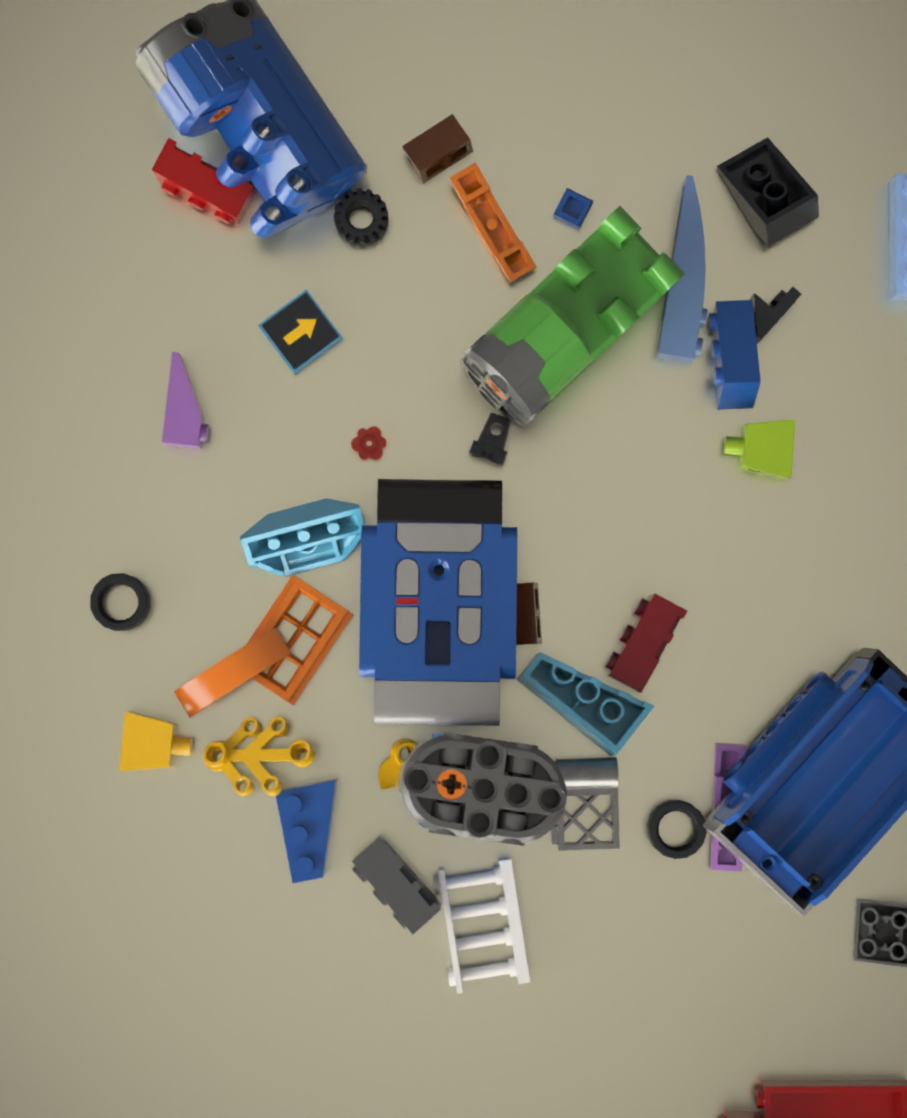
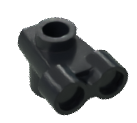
[469,413,511,465]

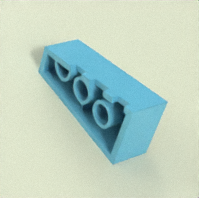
[517,652,654,756]

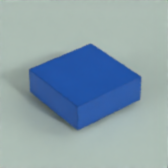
[553,188,594,230]

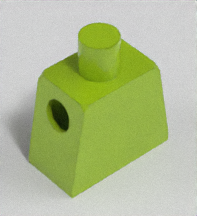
[723,420,795,480]

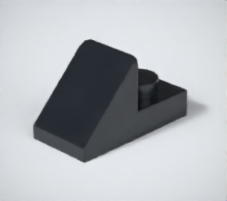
[750,287,802,344]

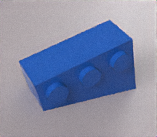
[708,300,761,410]
[276,778,338,883]

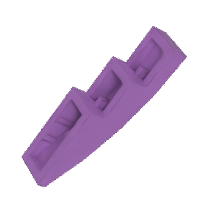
[711,743,747,871]

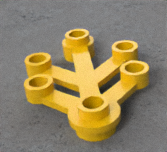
[203,717,315,797]

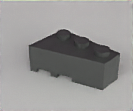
[352,834,441,934]

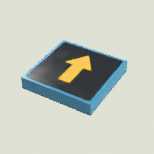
[258,289,343,374]

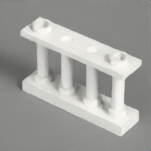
[433,857,530,994]

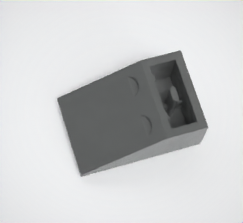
[854,899,907,967]

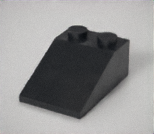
[717,137,819,246]

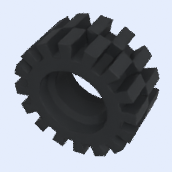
[334,188,389,247]

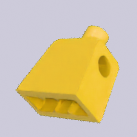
[119,711,193,771]

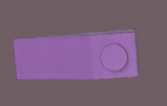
[162,352,209,449]

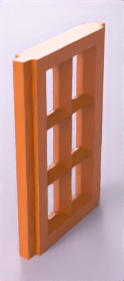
[246,575,354,705]

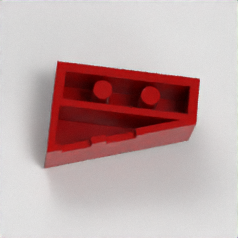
[152,137,256,224]

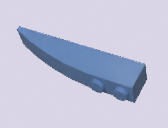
[656,175,708,363]

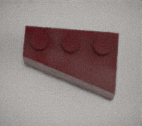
[605,593,687,693]

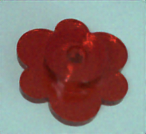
[351,426,386,460]

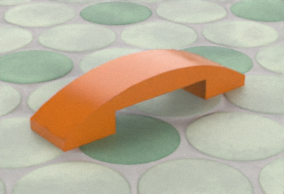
[449,162,537,283]
[174,628,292,717]

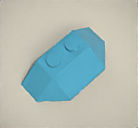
[240,498,365,576]

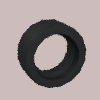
[90,573,150,631]
[647,800,707,859]

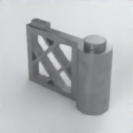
[552,757,620,851]

